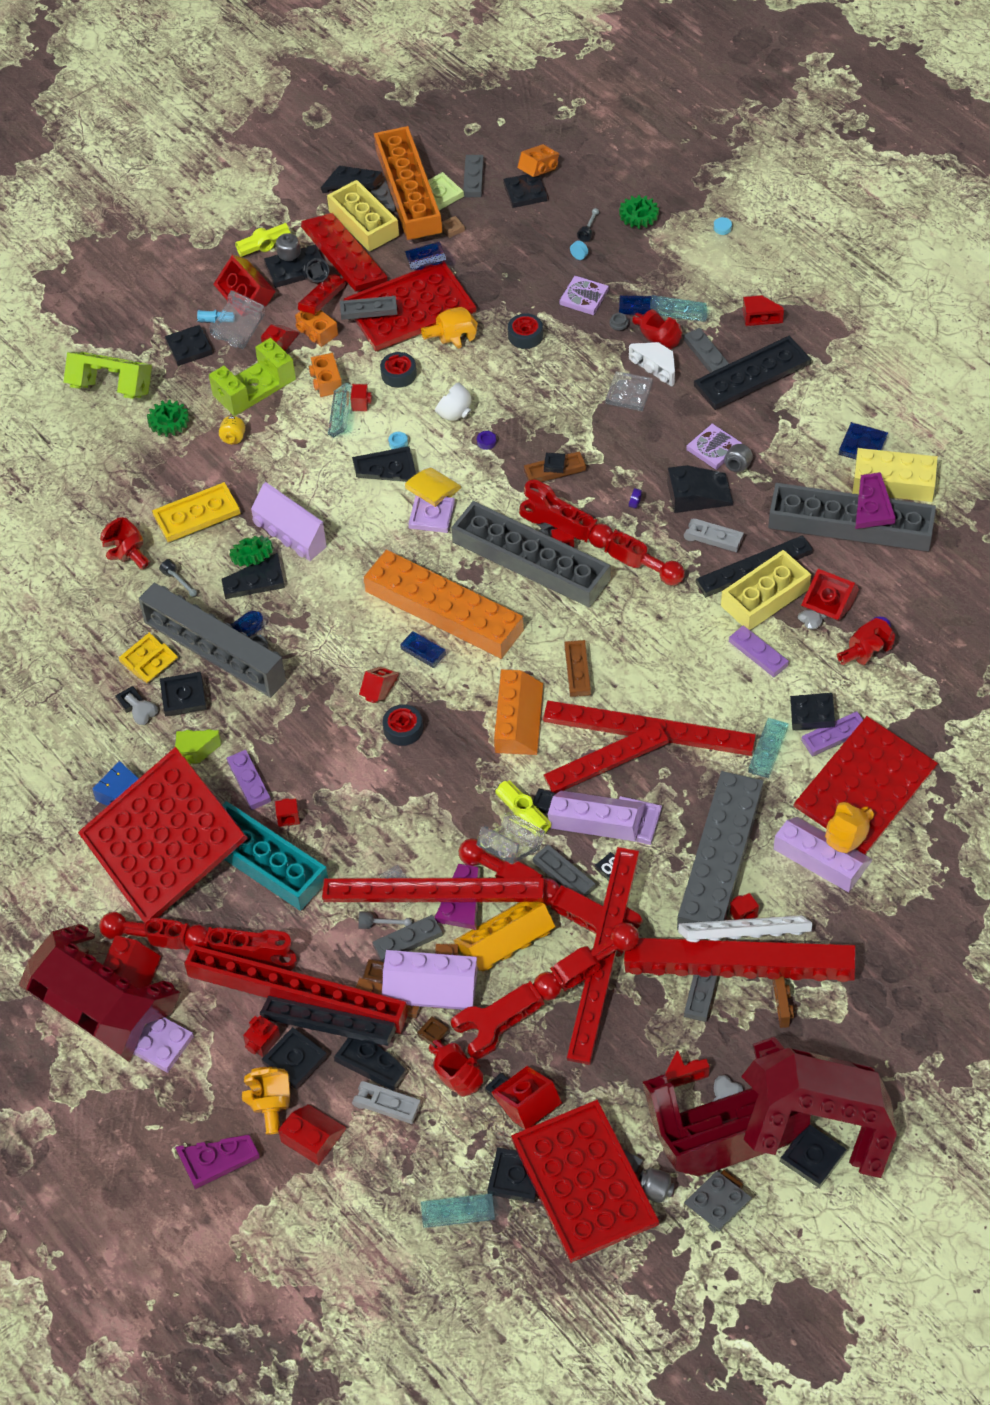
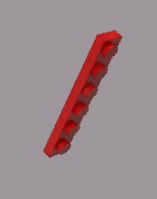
[543,722,669,794]

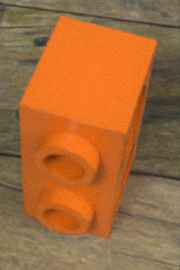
[517,144,559,177]
[295,310,338,347]
[308,352,343,397]

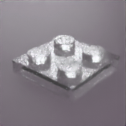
[606,371,653,411]

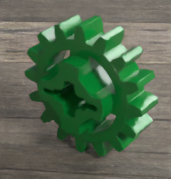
[619,195,659,229]
[147,400,189,437]
[229,536,273,567]

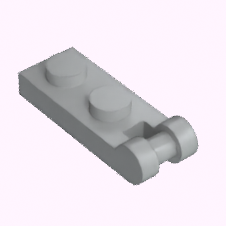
[684,519,744,552]
[352,1081,421,1124]

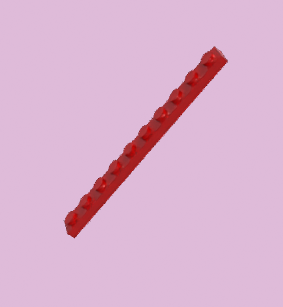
[543,700,756,756]
[567,847,639,1065]
[322,878,545,902]

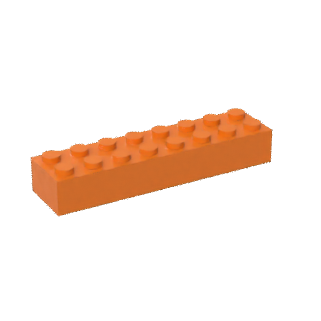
[374,126,443,240]
[364,549,524,659]

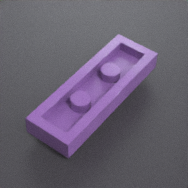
[729,625,789,677]
[801,711,863,757]
[226,750,271,810]

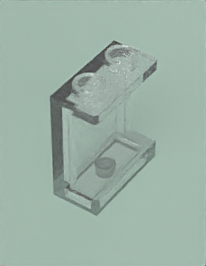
[210,290,265,349]
[476,812,545,864]

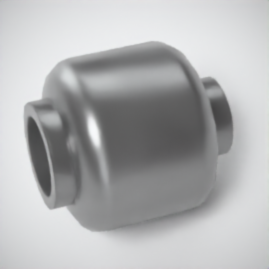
[276,233,301,261]
[724,443,753,473]
[638,1168,674,1203]

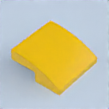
[405,467,461,507]
[119,632,178,684]

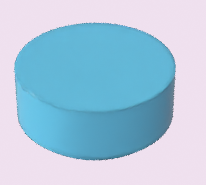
[713,217,732,235]
[570,241,588,260]
[388,432,408,449]

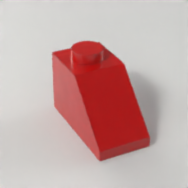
[742,295,784,326]
[261,324,299,351]
[359,666,399,703]

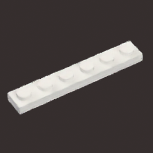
[678,915,812,942]

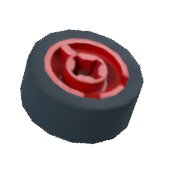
[508,313,543,349]
[380,352,417,388]
[382,704,423,746]

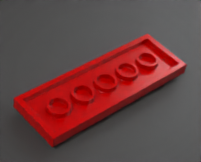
[301,213,388,292]

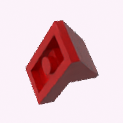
[665,1050,710,1088]

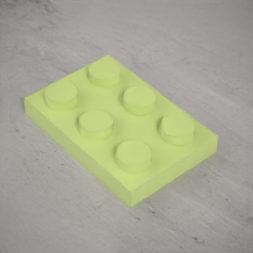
[428,172,464,210]

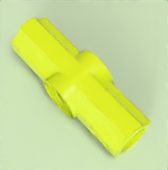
[235,223,291,257]
[495,780,551,836]

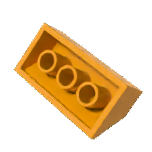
[453,902,555,971]

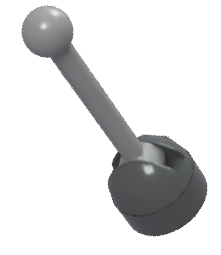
[358,911,412,929]

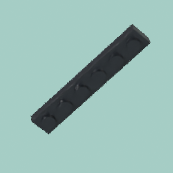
[696,535,813,598]
[260,996,396,1046]

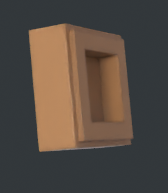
[442,216,465,238]

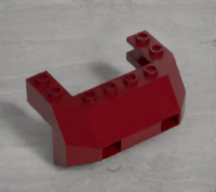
[19,924,181,1063]
[642,1037,811,1177]
[741,1048,897,1178]

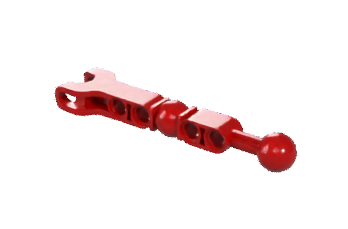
[519,479,685,586]
[458,838,643,957]
[99,912,297,971]
[451,922,639,1060]

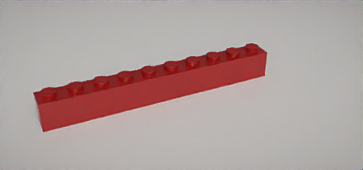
[624,938,855,982]
[184,945,408,1034]

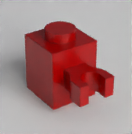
[243,1015,280,1057]

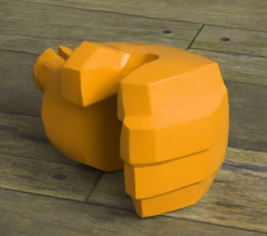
[421,307,478,349]
[825,802,874,853]
[242,1067,290,1135]

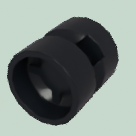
[302,258,329,283]

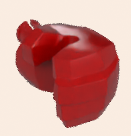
[632,309,682,349]
[100,517,151,570]
[837,618,895,665]
[429,1040,483,1097]

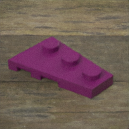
[855,472,896,529]
[434,864,480,930]
[175,1135,260,1189]

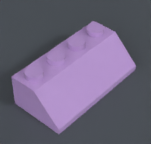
[251,482,327,561]
[548,791,645,841]
[774,817,872,893]
[382,950,478,1010]

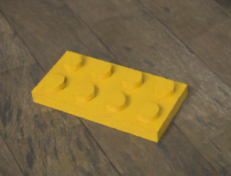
[152,482,241,543]

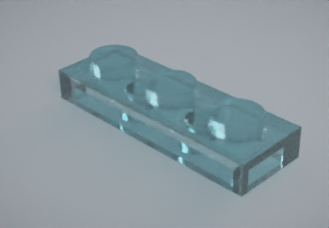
[650,295,707,322]
[328,383,352,438]
[748,718,788,778]
[421,1194,495,1228]

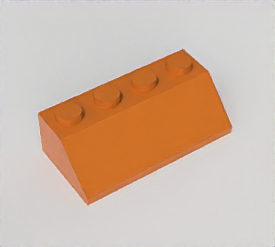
[494,669,543,755]

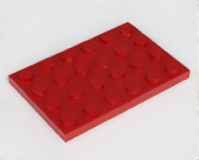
[343,260,476,352]
[793,716,938,855]
[511,1100,659,1263]

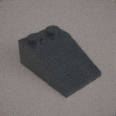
[667,465,733,513]

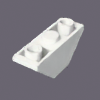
[629,342,675,386]

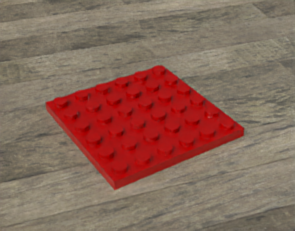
[78,747,248,923]

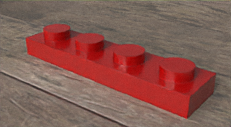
[298,274,346,315]

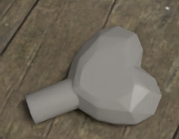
[798,610,827,629]
[124,693,158,725]
[712,1075,743,1102]

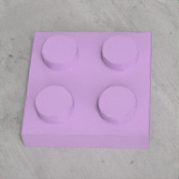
[133,1018,194,1073]

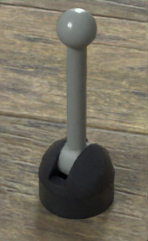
[577,208,599,242]
[159,559,197,597]

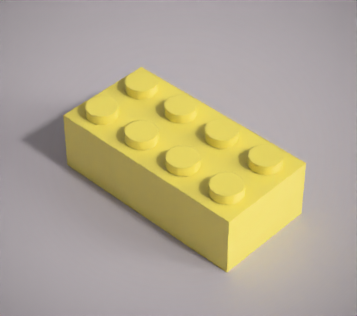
[327,180,399,252]
[852,448,938,502]
[721,550,811,630]

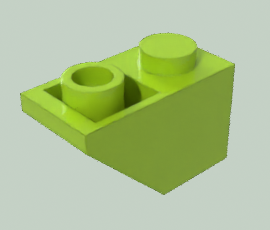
[175,729,221,764]

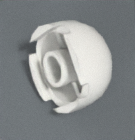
[435,382,471,421]

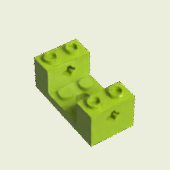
[208,338,296,416]
[63,351,152,399]

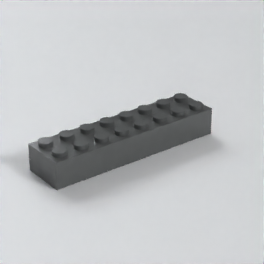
[768,483,936,552]
[451,501,611,608]
[138,582,286,698]
[677,771,764,940]

